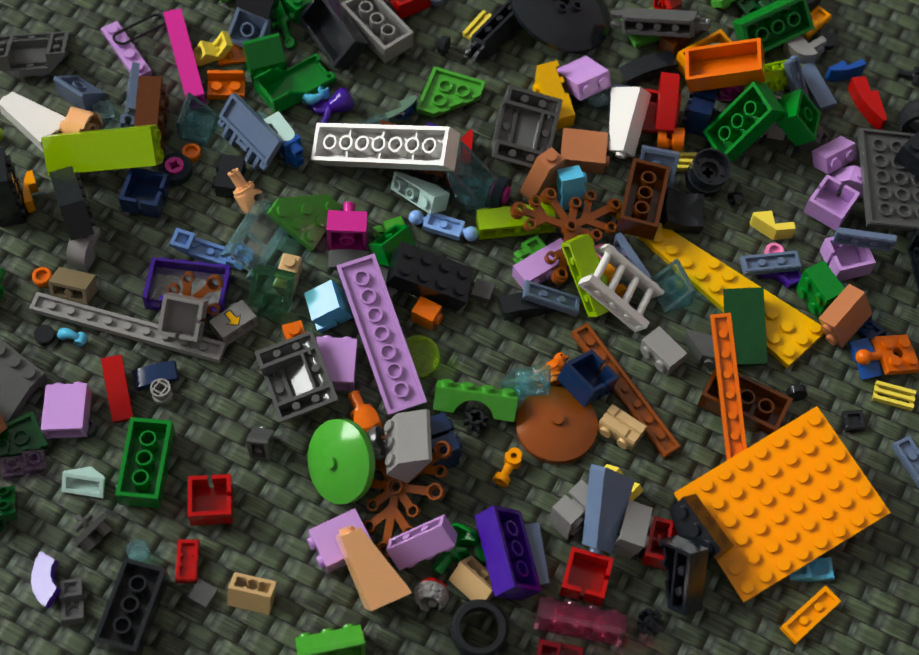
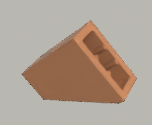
[520,147,565,203]

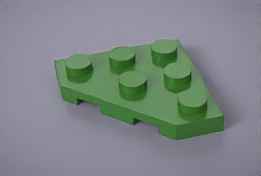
[416,66,486,118]
[267,194,342,251]

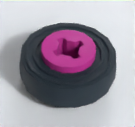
[158,153,193,186]
[489,176,511,208]

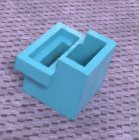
[304,280,354,333]

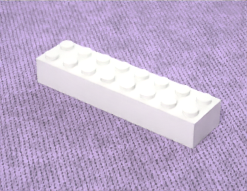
[311,123,460,171]

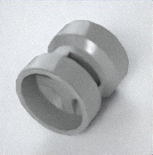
[150,378,173,406]

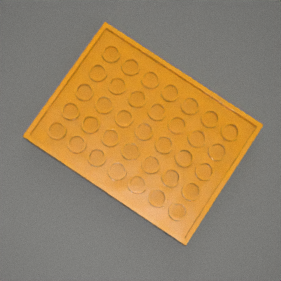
[673,406,891,603]

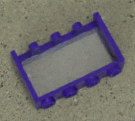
[142,257,232,316]

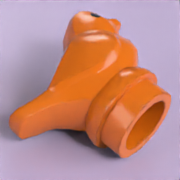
[533,352,569,386]

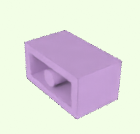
[812,136,858,174]

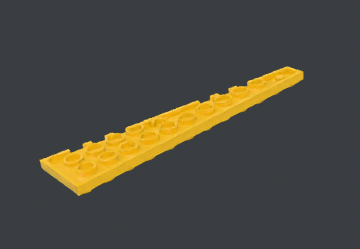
[615,211,825,369]

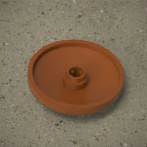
[515,386,598,465]

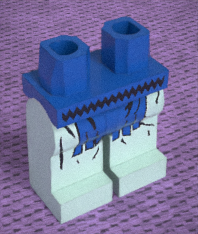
[263,111,305,168]

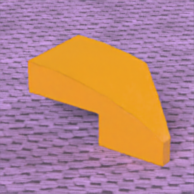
[23,170,39,213]

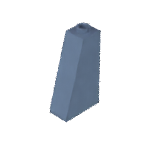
[582,464,635,555]

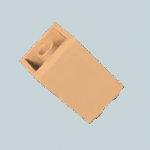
[335,525,411,611]

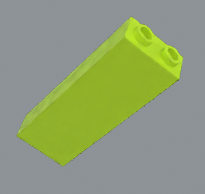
[41,124,164,176]

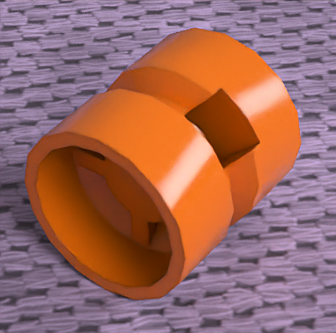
[657,127,685,152]

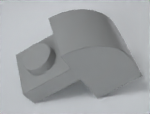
[782,35,827,64]
[66,226,101,272]

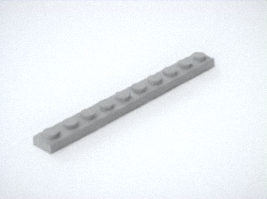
[29,292,227,364]

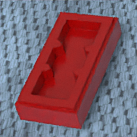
[175,539,200,583]

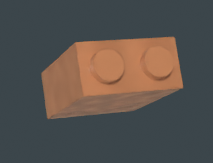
[560,128,610,174]
[819,284,872,348]

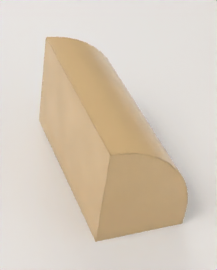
[448,555,494,601]
[227,572,277,615]

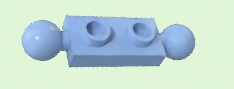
[409,210,479,242]

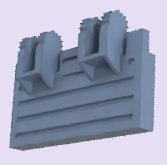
[217,93,284,171]

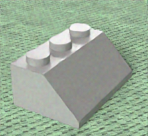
[384,409,432,483]

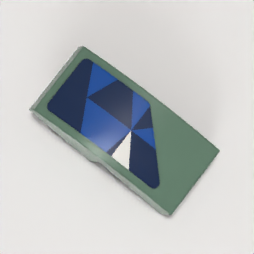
[385,95,417,125]

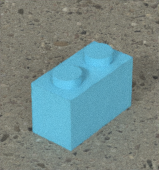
[557,165,587,210]

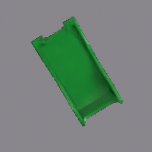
[253,53,337,113]

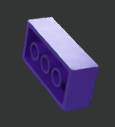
[475,505,542,601]

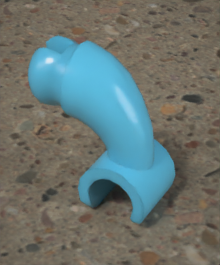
[302,86,330,105]
[57,328,88,347]

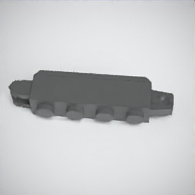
[610,7,710,38]

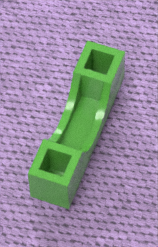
[433,379,519,422]

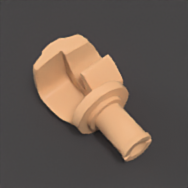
[227,168,269,215]

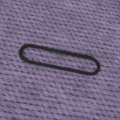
[112,14,166,45]

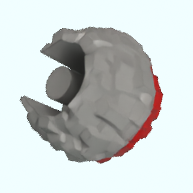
[414,578,449,612]

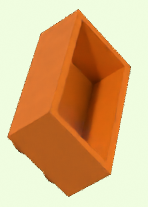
[685,38,765,92]

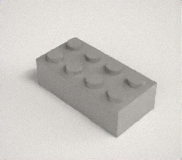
[341,0,414,63]

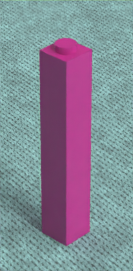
[163,9,206,109]

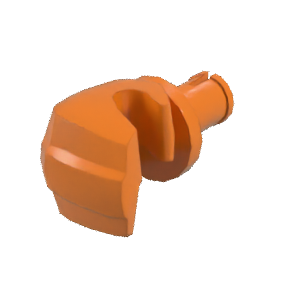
[348,390,382,431]

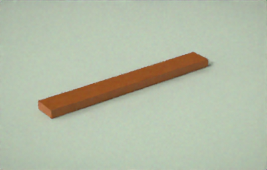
[571,323,681,459]

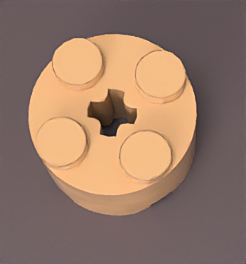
[59,107,103,133]

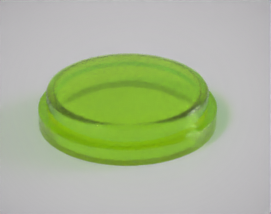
[405,335,440,377]

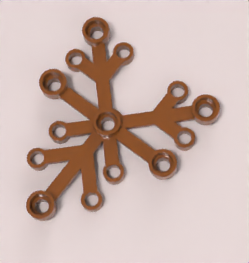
[510,188,621,285]
[363,431,452,559]

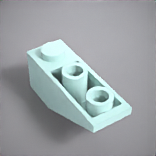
[390,171,450,214]

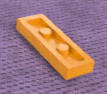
[779,585,841,645]

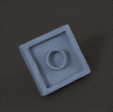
[640,145,680,189]

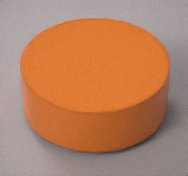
[182,143,201,162]
[32,267,52,288]

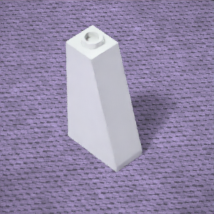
[609,87,651,159]
[0,92,66,153]

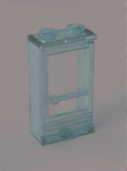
[220,199,287,280]

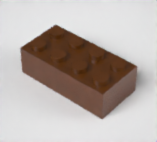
[134,76,169,153]
[616,158,671,240]
[698,368,793,435]

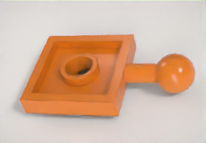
[855,334,919,375]

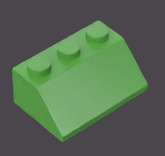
[295,624,366,655]

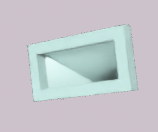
[61,466,105,498]

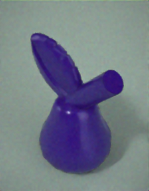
[308,88,355,123]

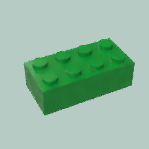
[732,0,815,52]
[703,81,785,162]
[115,417,175,508]

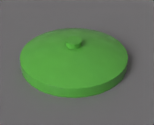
[308,419,375,504]

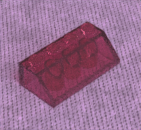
[534,596,626,647]

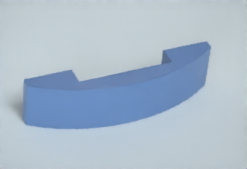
[170,228,251,269]

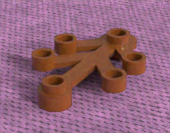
[167,271,224,323]

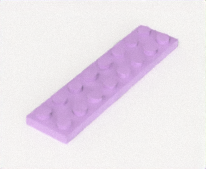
[336,253,427,416]

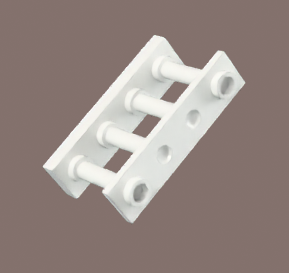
[578,243,665,332]

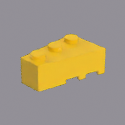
[532,60,575,130]

